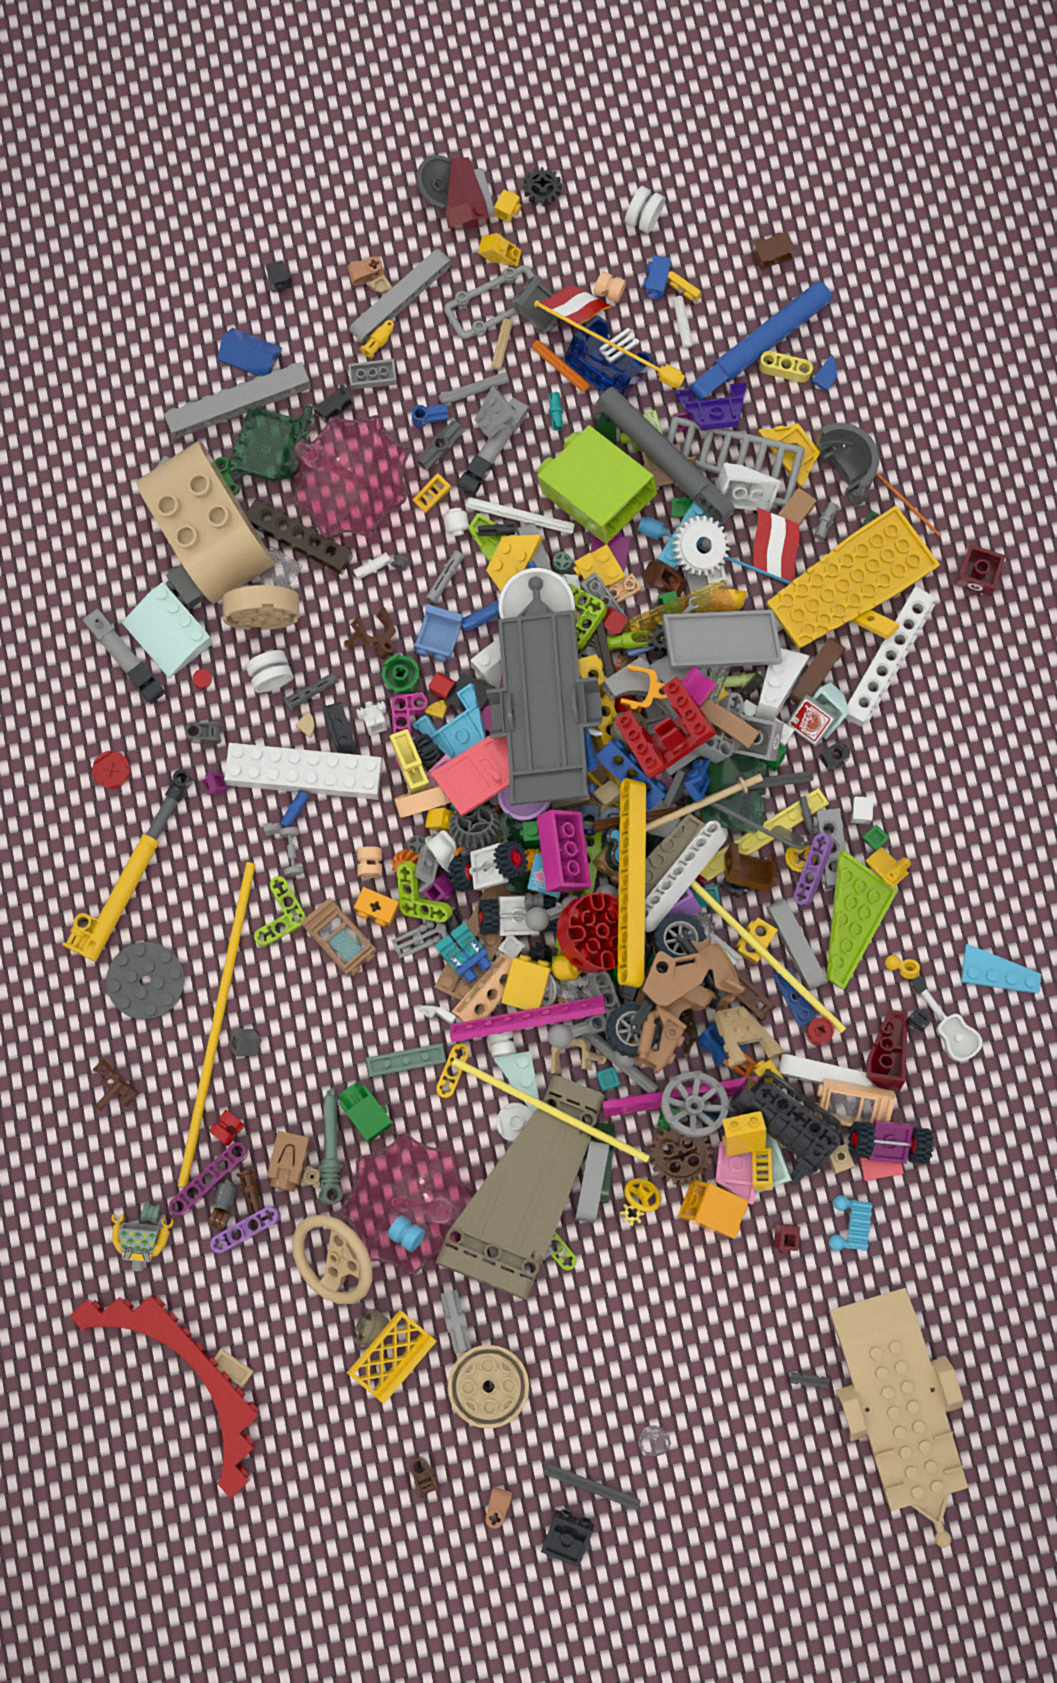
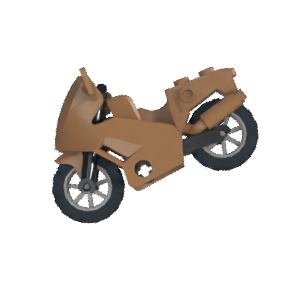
[605,913,745,1074]

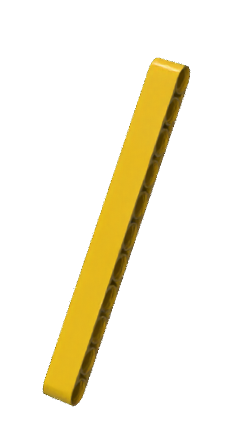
[618,778,646,988]

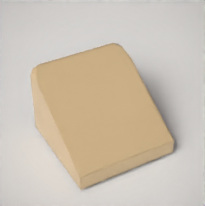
[593,780,620,807]

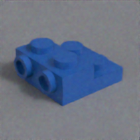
[698,1022,751,1067]

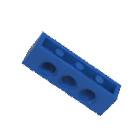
[595,736,668,811]

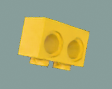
[736,918,778,965]

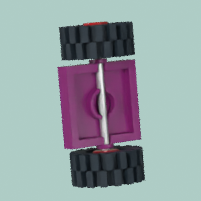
[848,1120,934,1164]

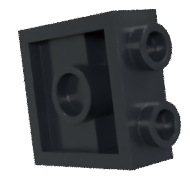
[541,1509,594,1567]

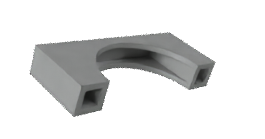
[600,657,701,779]

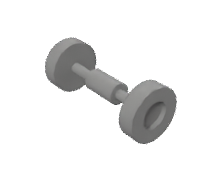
[279,827,304,877]

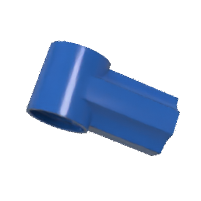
[411,404,448,428]

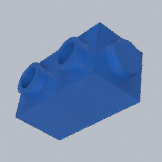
[643,255,671,300]

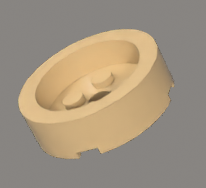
[222,585,300,630]
[448,1345,529,1428]

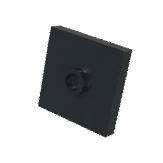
[444,673,496,713]

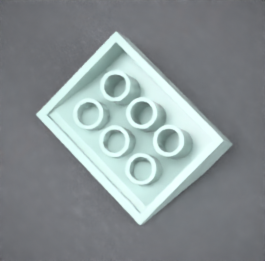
[122,582,213,678]

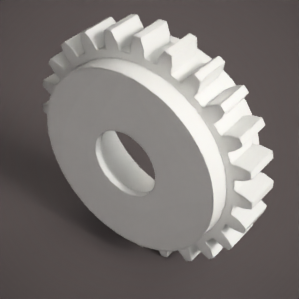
[671,516,730,576]

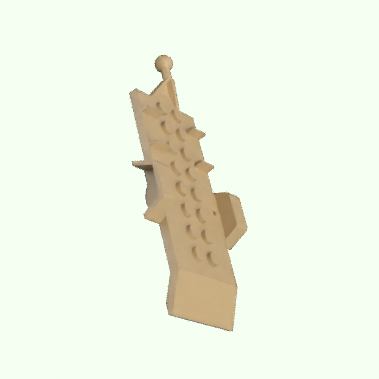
[829,1288,968,1548]

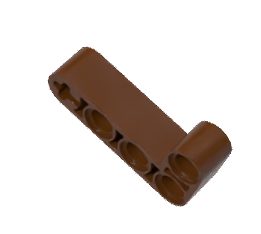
[788,637,846,705]

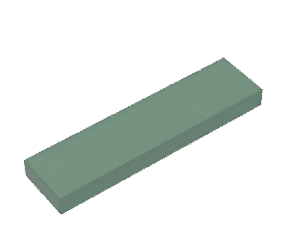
[366,1043,446,1078]

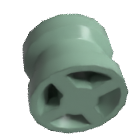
[553,552,572,575]
[140,1202,162,1225]

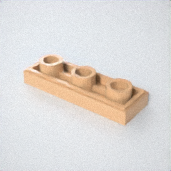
[584,573,642,611]

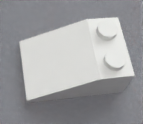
[715,463,781,512]

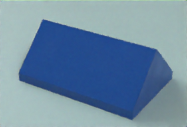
[217,328,282,376]

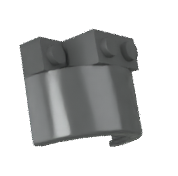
[815,423,879,507]

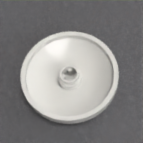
[499,568,575,619]

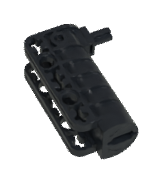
[729,1071,842,1185]

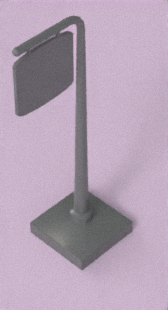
[663,764,811,850]

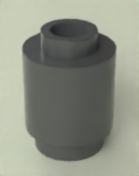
[213,1180,237,1211]

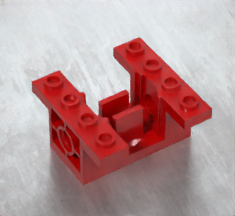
[614,676,717,778]

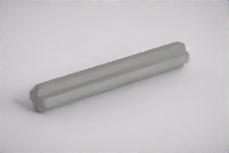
[439,372,509,404]

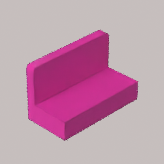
[682,667,716,706]

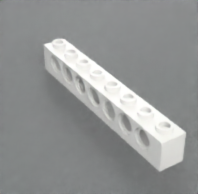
[845,586,935,727]

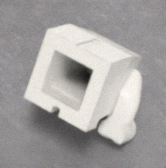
[356,701,387,736]

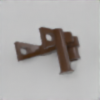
[344,607,396,659]
[93,1058,140,1112]

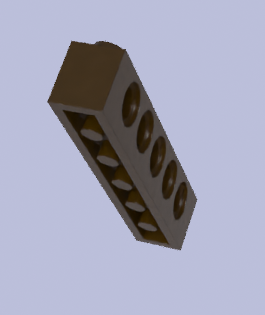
[246,499,353,575]

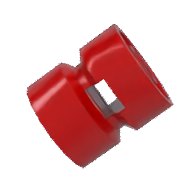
[805,1017,834,1046]
[208,1109,245,1147]

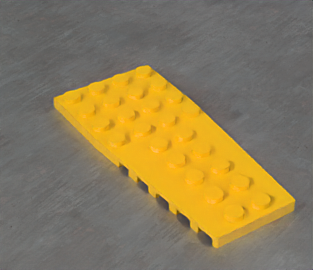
[766,505,940,649]

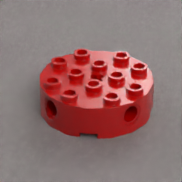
[557,892,619,974]

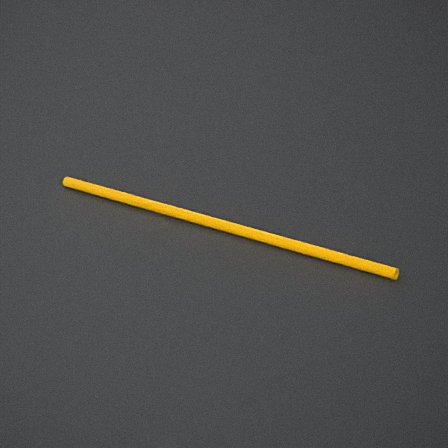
[178,862,256,1188]

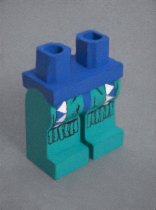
[435,923,492,983]

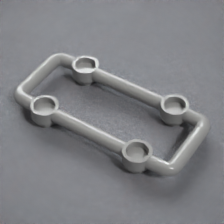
[444,265,534,339]

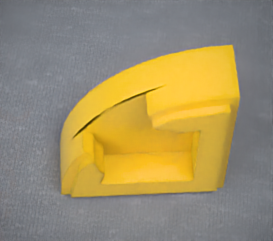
[425,700,448,720]

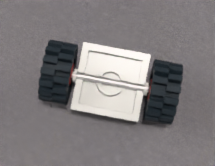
[448,841,528,892]
[478,895,559,936]

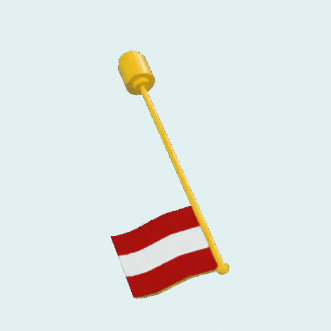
[534,285,685,389]

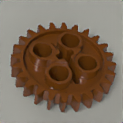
[648,1121,713,1185]

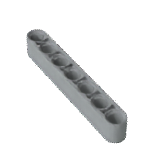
[349,249,452,344]

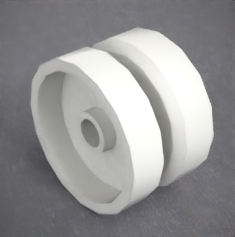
[625,186,665,234]
[245,650,294,693]

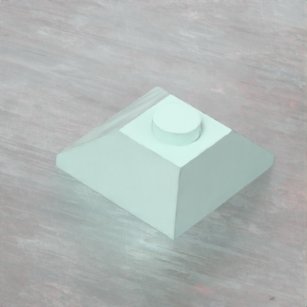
[812,682,849,739]

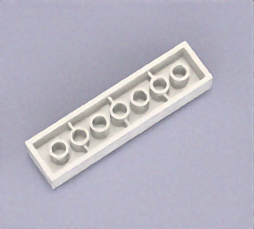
[224,743,382,800]

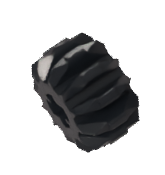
[647,623,667,655]
[412,733,440,767]

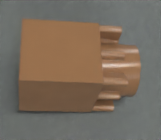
[267,1130,312,1192]

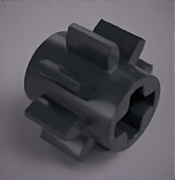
[528,942,552,962]
[907,1008,931,1033]

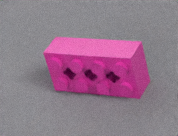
[537,810,591,893]

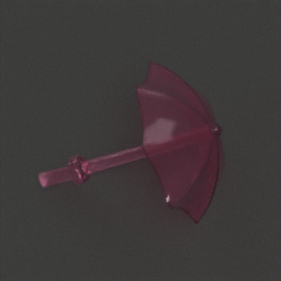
[293,415,410,538]
[340,1133,474,1276]

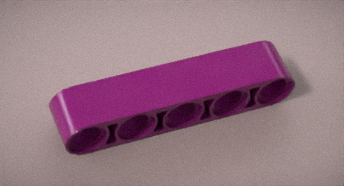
[169,1142,248,1217]

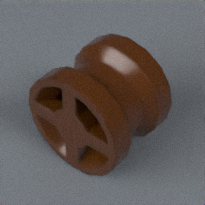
[208,1207,230,1231]

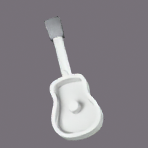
[910,975,983,1062]

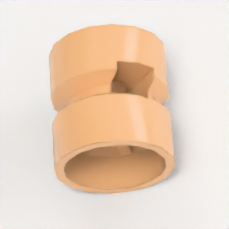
[594,271,626,303]
[357,847,382,878]

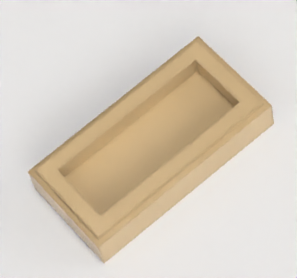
[214,1348,254,1388]

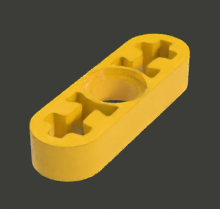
[436,1044,469,1099]

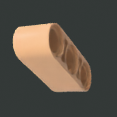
[394,784,450,817]

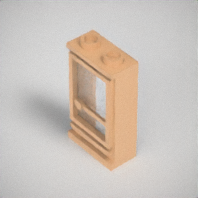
[814,1078,895,1127]

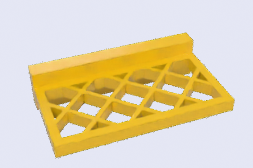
[347,1310,436,1404]

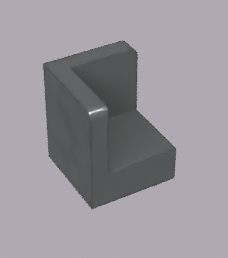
[228,1029,262,1057]

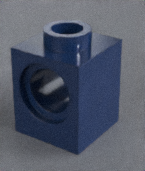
[578,805,599,836]

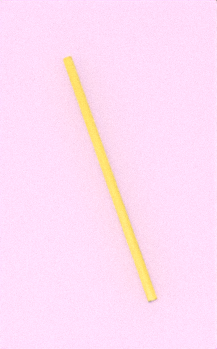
[690,880,846,1033]
[451,1058,650,1163]

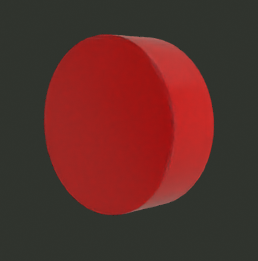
[192,669,212,689]

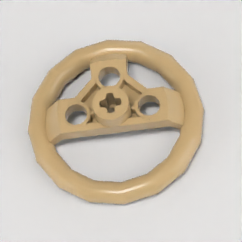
[292,1214,373,1304]

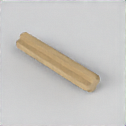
[491,318,513,370]

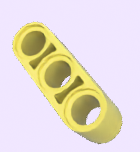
[759,351,813,382]

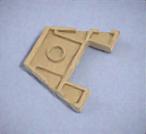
[714,1006,785,1067]

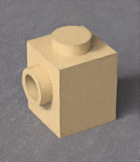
[828,1144,855,1174]

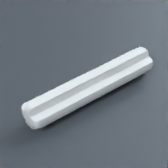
[673,296,693,348]

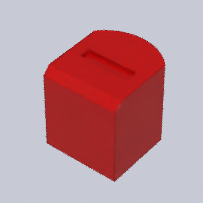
[602,606,628,634]
[429,672,456,700]

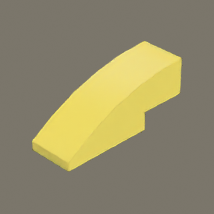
[390,729,429,793]

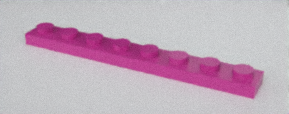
[450,995,606,1042]
[603,1076,758,1118]

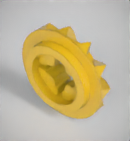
[785,842,816,873]

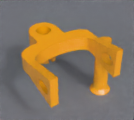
[621,664,668,713]

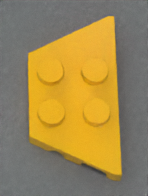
[758,423,820,488]
[486,535,543,592]

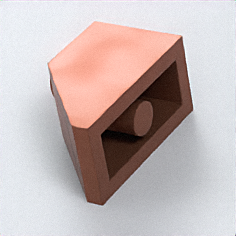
[642,561,687,598]

